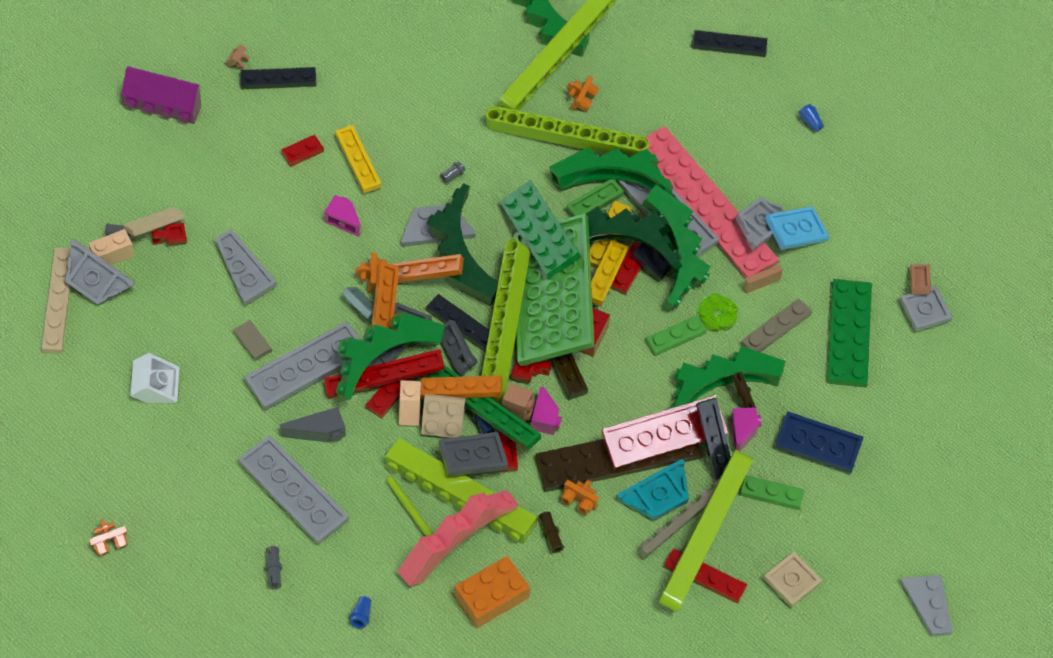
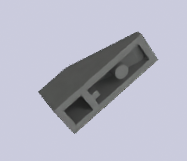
[280,407,346,442]

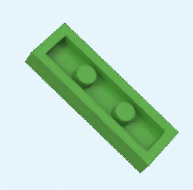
[566,179,624,217]
[645,315,707,356]
[740,475,805,510]

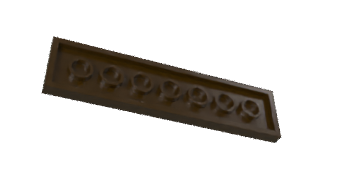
[535,439,702,492]

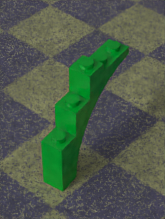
[513,0,590,57]
[549,147,673,196]
[641,185,711,312]
[336,312,445,401]
[670,346,786,409]

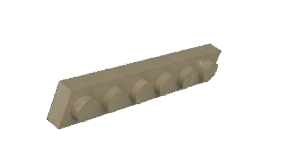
[638,478,720,560]

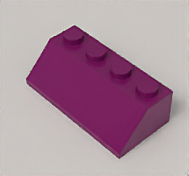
[121,66,202,124]

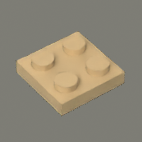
[421,393,465,438]
[763,552,822,608]

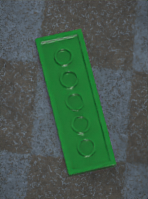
[499,180,581,279]
[827,279,872,388]

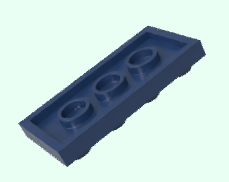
[775,411,864,474]

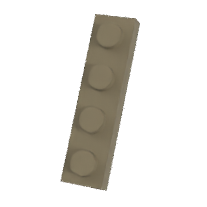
[741,298,812,352]

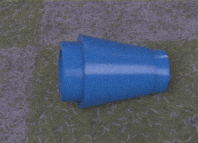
[799,104,824,132]
[349,596,372,629]

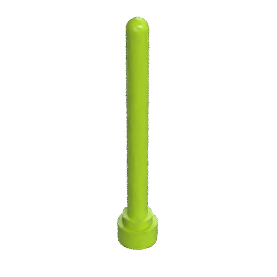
[386,476,434,536]

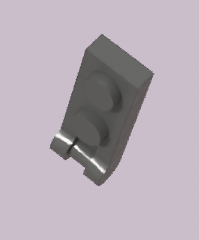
[441,319,478,375]

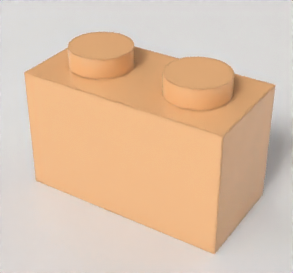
[88,229,134,265]

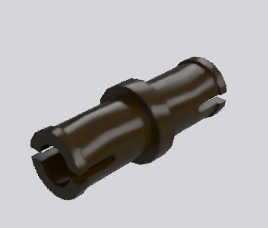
[730,371,757,408]
[539,511,564,553]

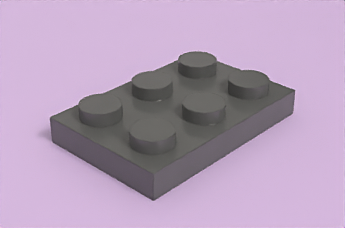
[438,432,508,477]

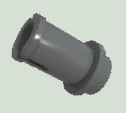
[440,161,465,184]
[105,223,130,237]

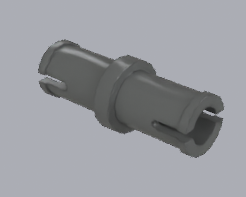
[266,546,282,589]

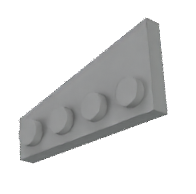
[215,229,277,306]

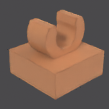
[224,44,250,69]

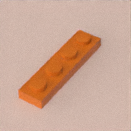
[391,254,464,283]
[372,261,399,329]
[420,376,502,399]

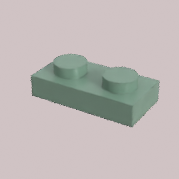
[342,287,374,319]

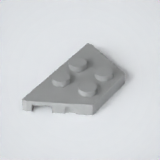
[735,197,784,250]
[401,205,475,247]
[65,238,136,304]

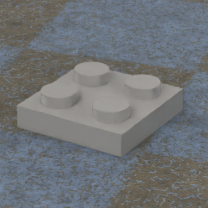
[900,286,952,332]

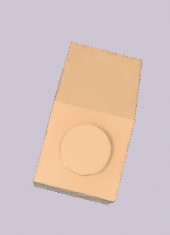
[399,381,421,427]

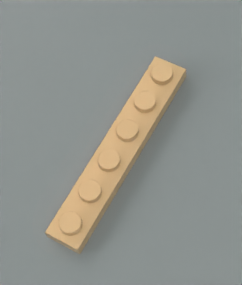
[41,247,71,354]

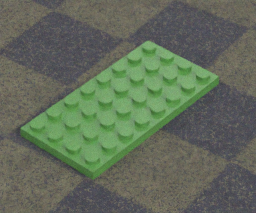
[514,213,594,366]

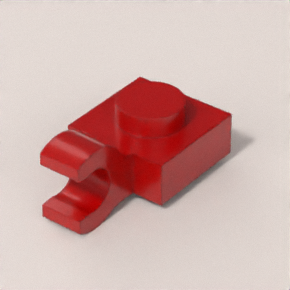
[152,223,187,245]

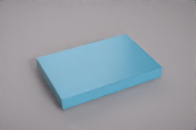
[765,206,830,250]

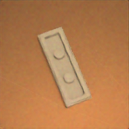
[123,207,184,236]

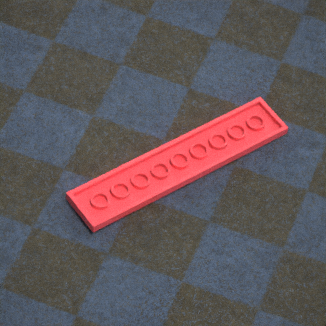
[638,126,779,278]

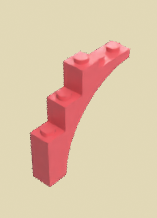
[397,490,519,586]

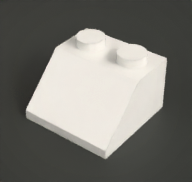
[130,353,180,403]

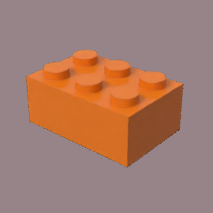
[454,555,530,628]

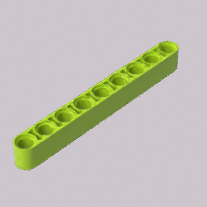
[498,0,617,111]
[485,106,649,158]
[482,238,530,403]
[658,449,754,612]

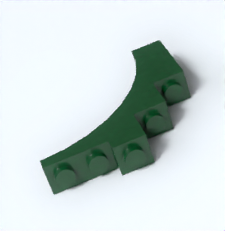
[426,183,499,306]
[586,206,683,270]

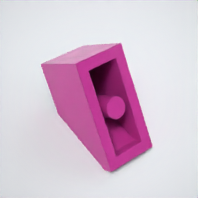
[324,195,361,237]
[531,386,562,435]
[730,407,761,451]

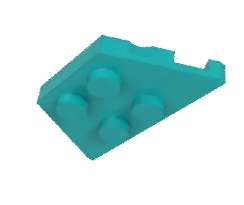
[616,459,689,521]

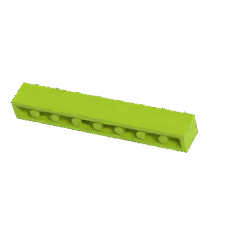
[385,438,537,544]

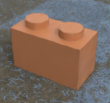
[502,383,535,423]

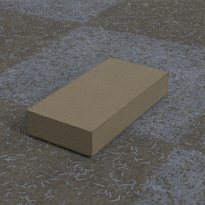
[233,320,272,361]

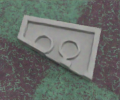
[899,575,953,637]

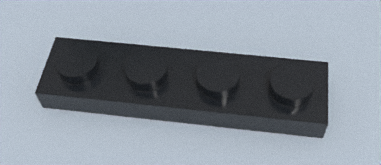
[692,30,768,57]
[241,67,316,90]
[426,294,490,353]
[696,398,731,481]

